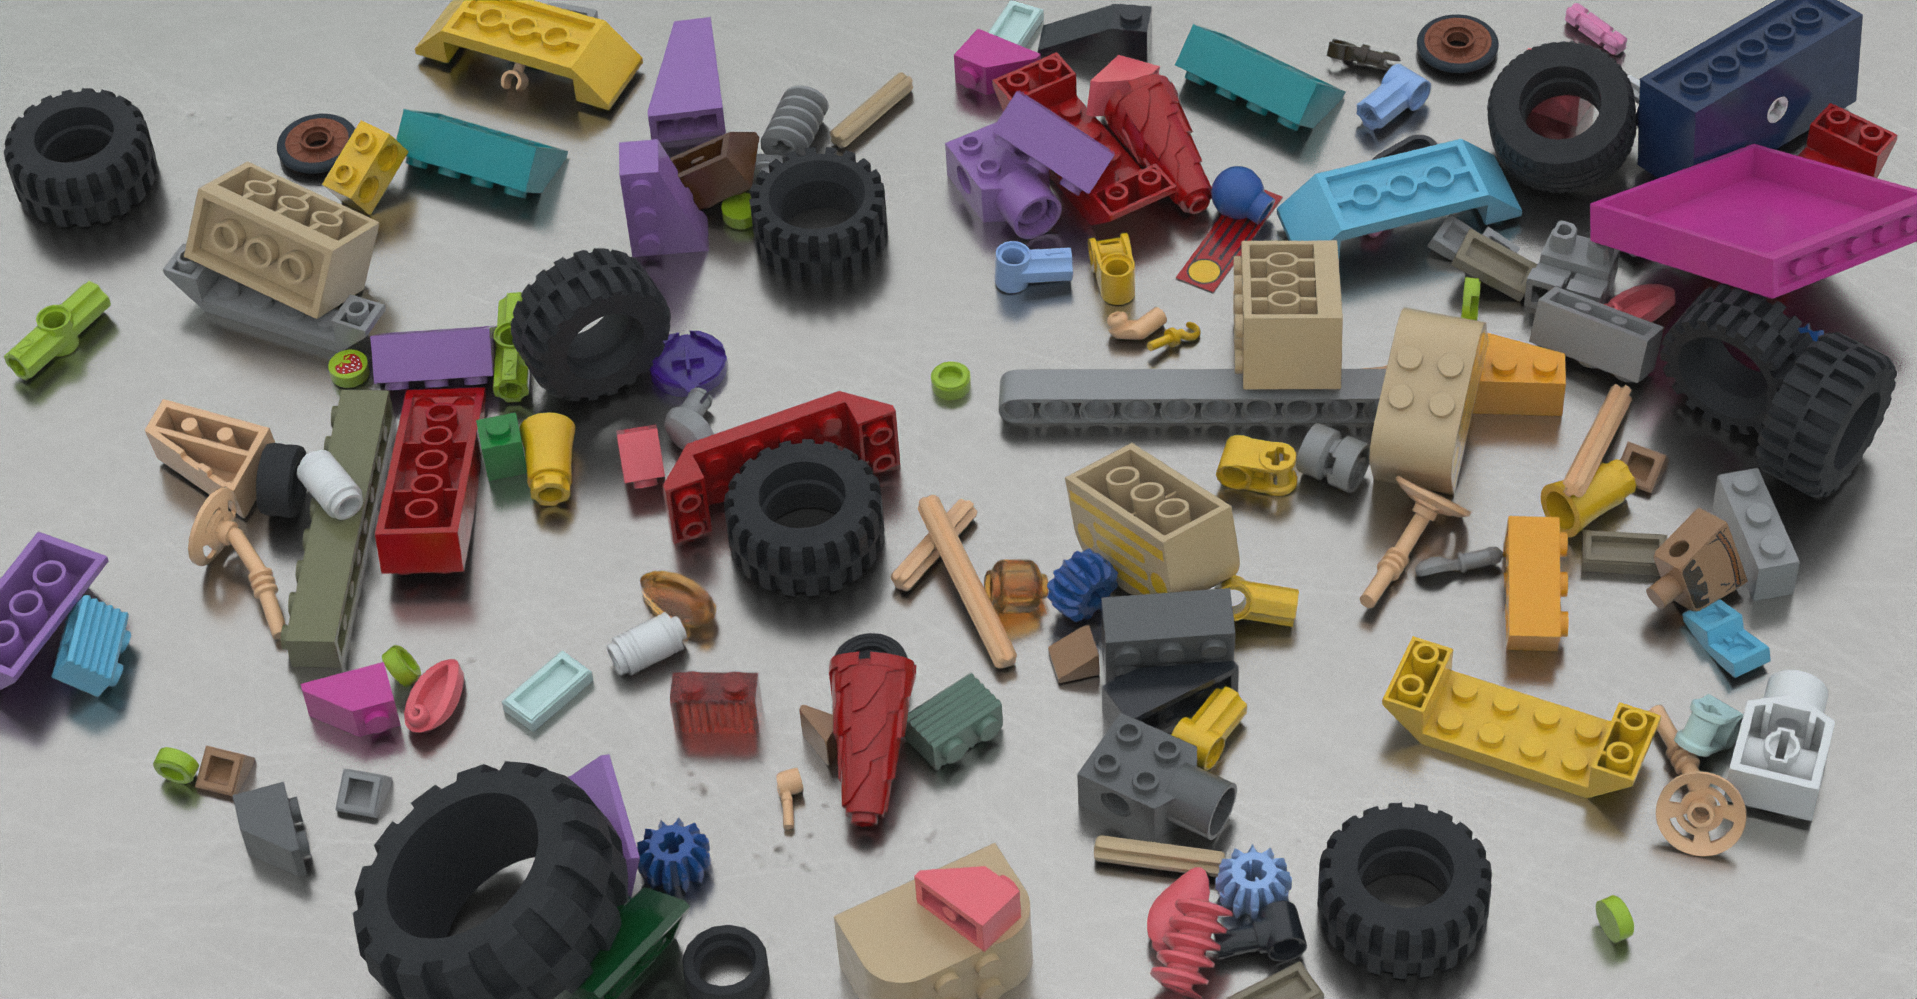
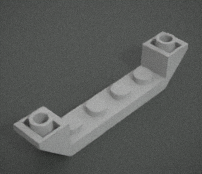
[163,243,386,352]

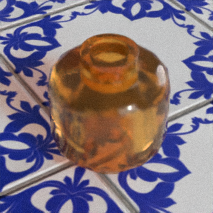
[984,559,1048,614]

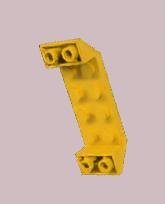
[415,0,643,110]
[1382,636,1661,798]

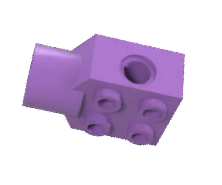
[945,122,1062,239]

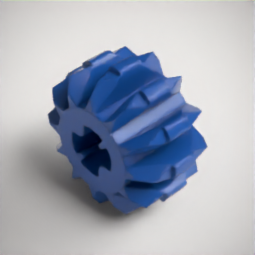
[1047,548,1118,622]
[637,817,711,895]

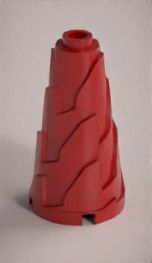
[1104,74,1212,214]
[829,652,917,827]

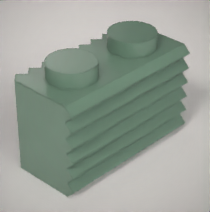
[904,673,1003,770]

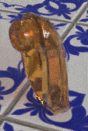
[640,571,717,628]

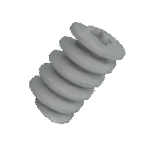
[760,85,829,163]

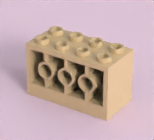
[184,161,380,319]
[1233,240,1343,389]

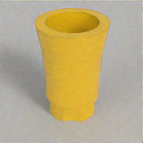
[519,412,576,506]
[1541,459,1636,537]

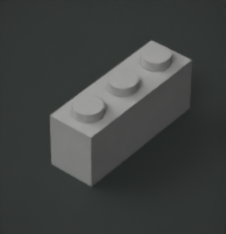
[1529,286,1664,383]
[1713,468,1800,601]

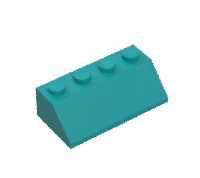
[1175,24,1346,131]
[396,109,568,198]

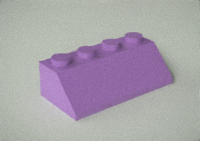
[0,531,109,690]

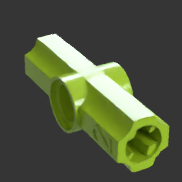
[4,281,111,381]
[493,292,530,402]

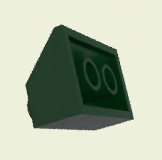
[554,887,690,999]

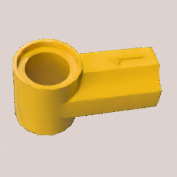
[1214,575,1299,627]
[1171,686,1247,771]

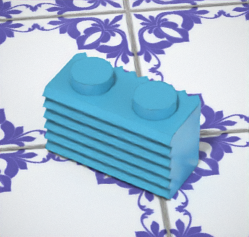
[51,595,131,697]

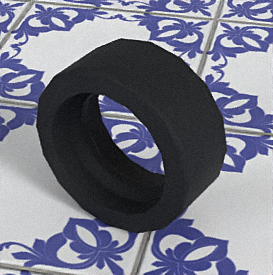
[682,925,770,999]

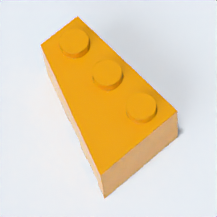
[1472,333,1566,416]
[1503,516,1569,651]

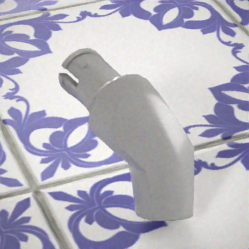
[665,388,714,450]

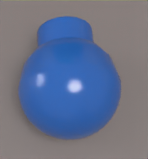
[1211,166,1275,225]

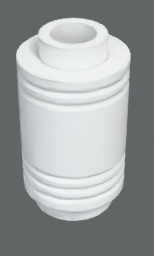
[297,450,363,520]
[606,612,687,676]

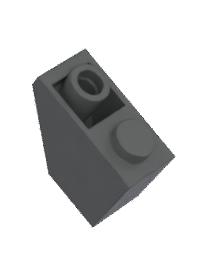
[232,782,311,877]

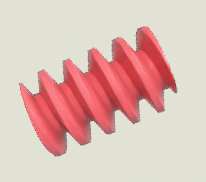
[1150,898,1233,999]

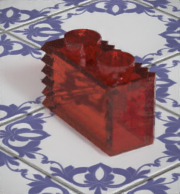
[670,671,762,735]

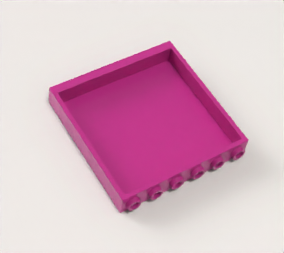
[1590,144,1917,299]

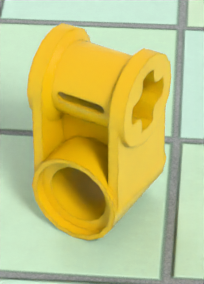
[1088,232,1135,305]
[1216,435,1297,496]

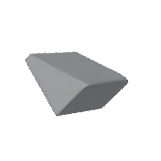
[335,768,392,818]

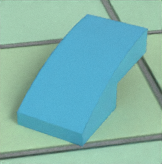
[1682,599,1771,678]

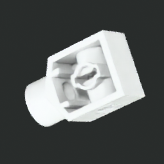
[1724,670,1835,821]

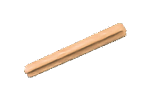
[1563,384,1632,498]
[918,494,1017,669]

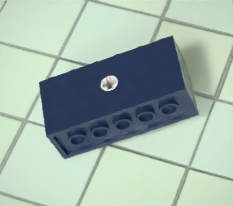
[1627,0,1863,178]

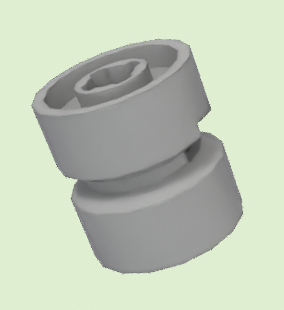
[1296,423,1371,493]

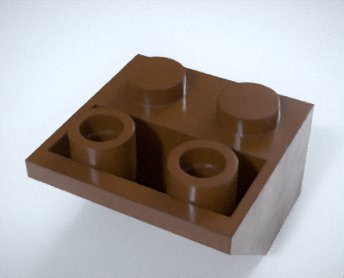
[670,132,759,210]

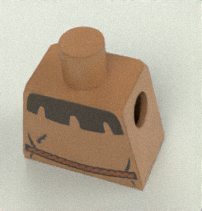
[1646,507,1748,611]

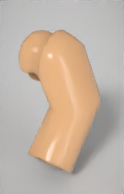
[1107,307,1167,340]

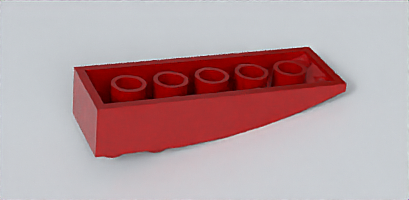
[375,388,486,575]

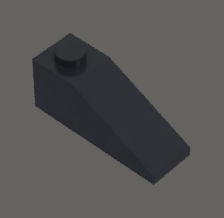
[1038,4,1152,63]
[1102,661,1239,731]

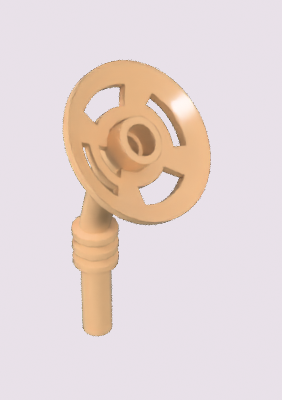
[1360,475,1472,608]
[188,487,286,640]
[1649,705,1747,856]

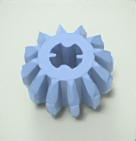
[1215,844,1292,920]

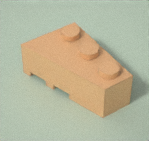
[145,399,275,519]

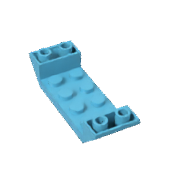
[1277,139,1522,260]

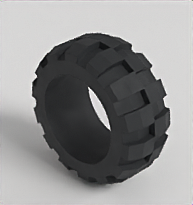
[352,761,628,999]

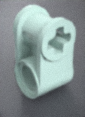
[1674,694,1744,757]

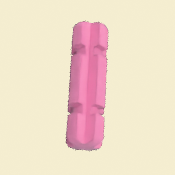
[1565,3,1627,56]

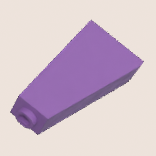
[647,17,726,143]

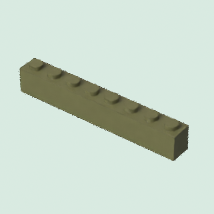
[281,390,395,668]

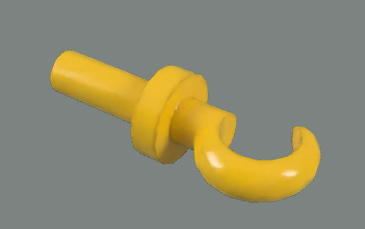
[1147,322,1201,351]

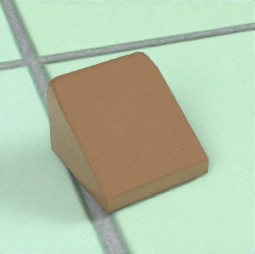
[1620,441,1669,494]
[1048,625,1100,683]
[799,705,837,765]
[195,745,255,796]

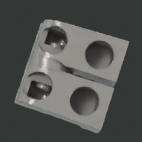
[1524,220,1621,309]

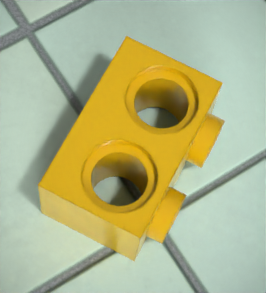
[322,120,409,216]

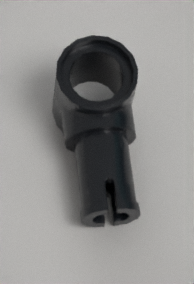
[1213,901,1307,962]

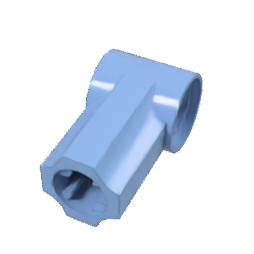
[1356,64,1431,131]
[994,241,1073,293]

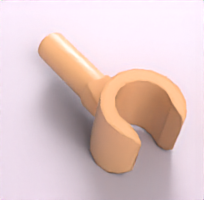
[501,63,528,91]
[776,768,804,830]

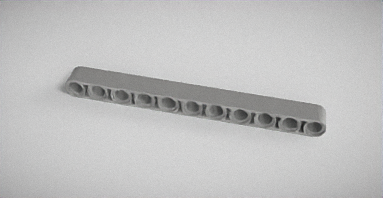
[998,369,1386,424]

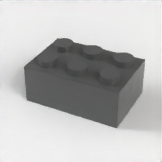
[1101,588,1235,683]

